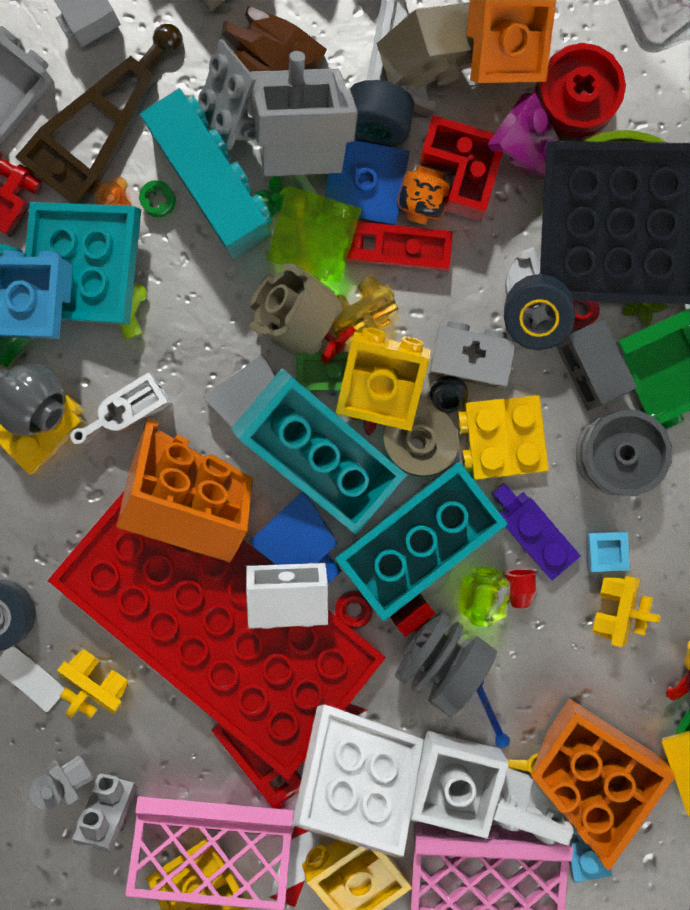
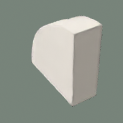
[505,247,540,295]

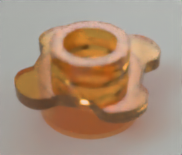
[90,177,131,206]

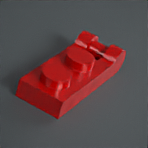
[343,221,453,272]
[211,723,302,809]

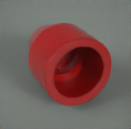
[505,569,536,608]

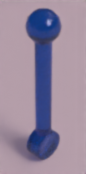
[476,680,510,748]

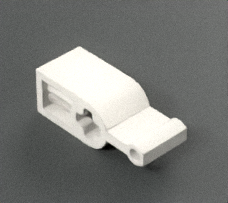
[69,372,172,445]

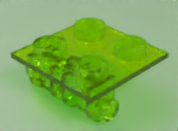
[267,185,362,283]

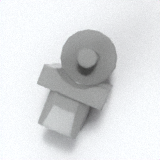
[28,755,94,810]
[72,773,137,853]

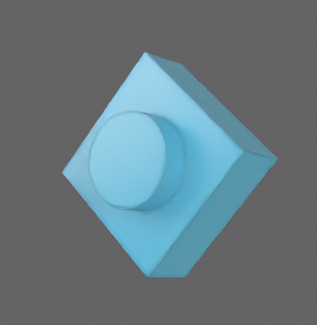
[586,531,630,572]

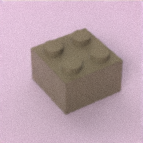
[376,3,474,90]

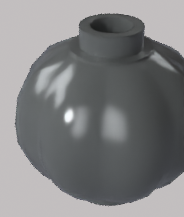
[0,363,65,436]

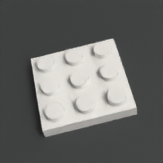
[292,704,424,857]

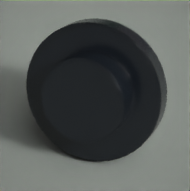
[430,376,468,413]

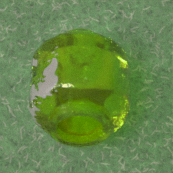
[458,567,511,627]

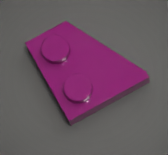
[488,92,560,180]

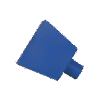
[248,492,342,585]

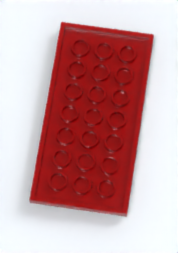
[47,491,386,780]

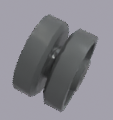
[576,410,672,496]

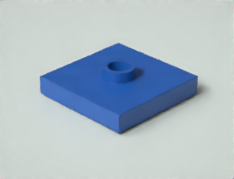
[321,140,410,225]

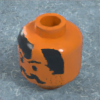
[396,165,451,226]

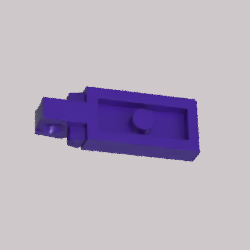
[491,483,581,581]

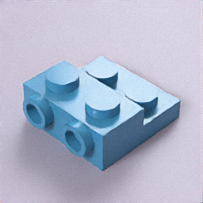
[0,251,73,339]

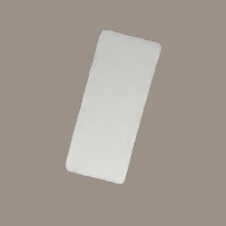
[0,646,65,712]

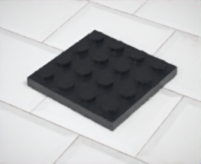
[539,141,690,304]

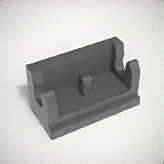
[556,318,638,411]

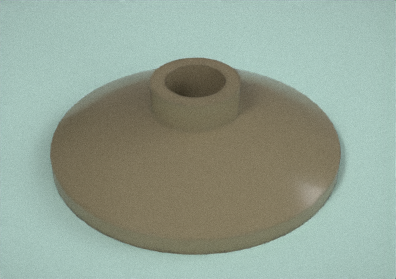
[383,403,459,477]

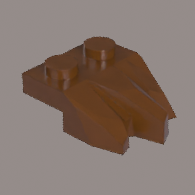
[221,6,327,71]

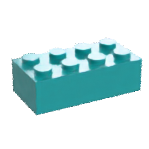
[139,87,273,261]
[231,369,407,534]
[335,462,508,622]

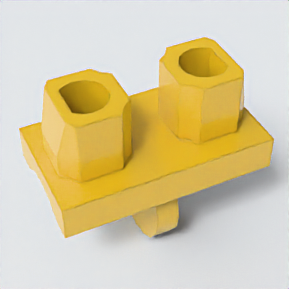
[592,576,661,647]
[57,649,128,719]

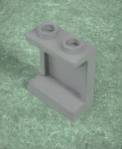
[0,26,54,147]

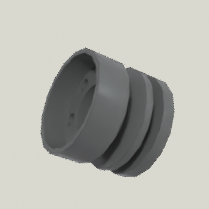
[395,610,497,717]

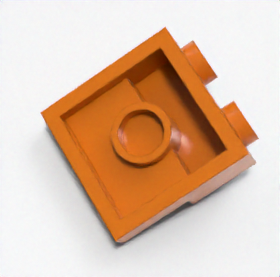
[466,0,556,83]

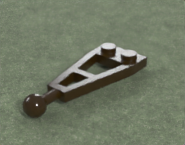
[15,23,183,204]

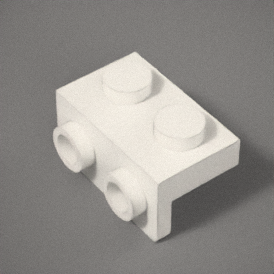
[493,768,574,846]

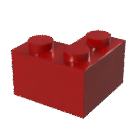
[419,115,503,222]

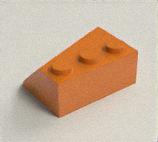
[117,417,253,562]
[531,698,676,871]

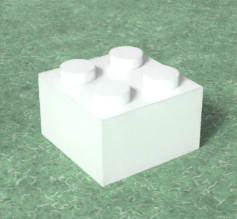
[411,730,509,839]

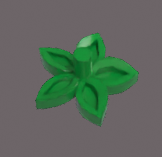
[253,176,299,218]

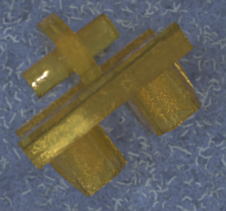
[331,276,399,338]

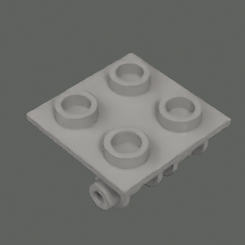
[198,39,257,150]

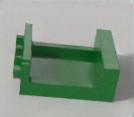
[616,309,690,429]

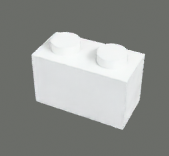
[247,563,328,629]

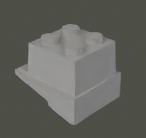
[249,51,357,176]

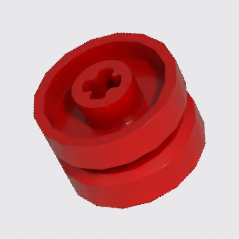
[534,43,626,141]

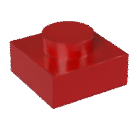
[390,593,436,637]

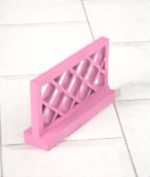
[125,796,294,910]
[410,822,573,910]

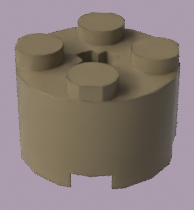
[250,263,342,355]

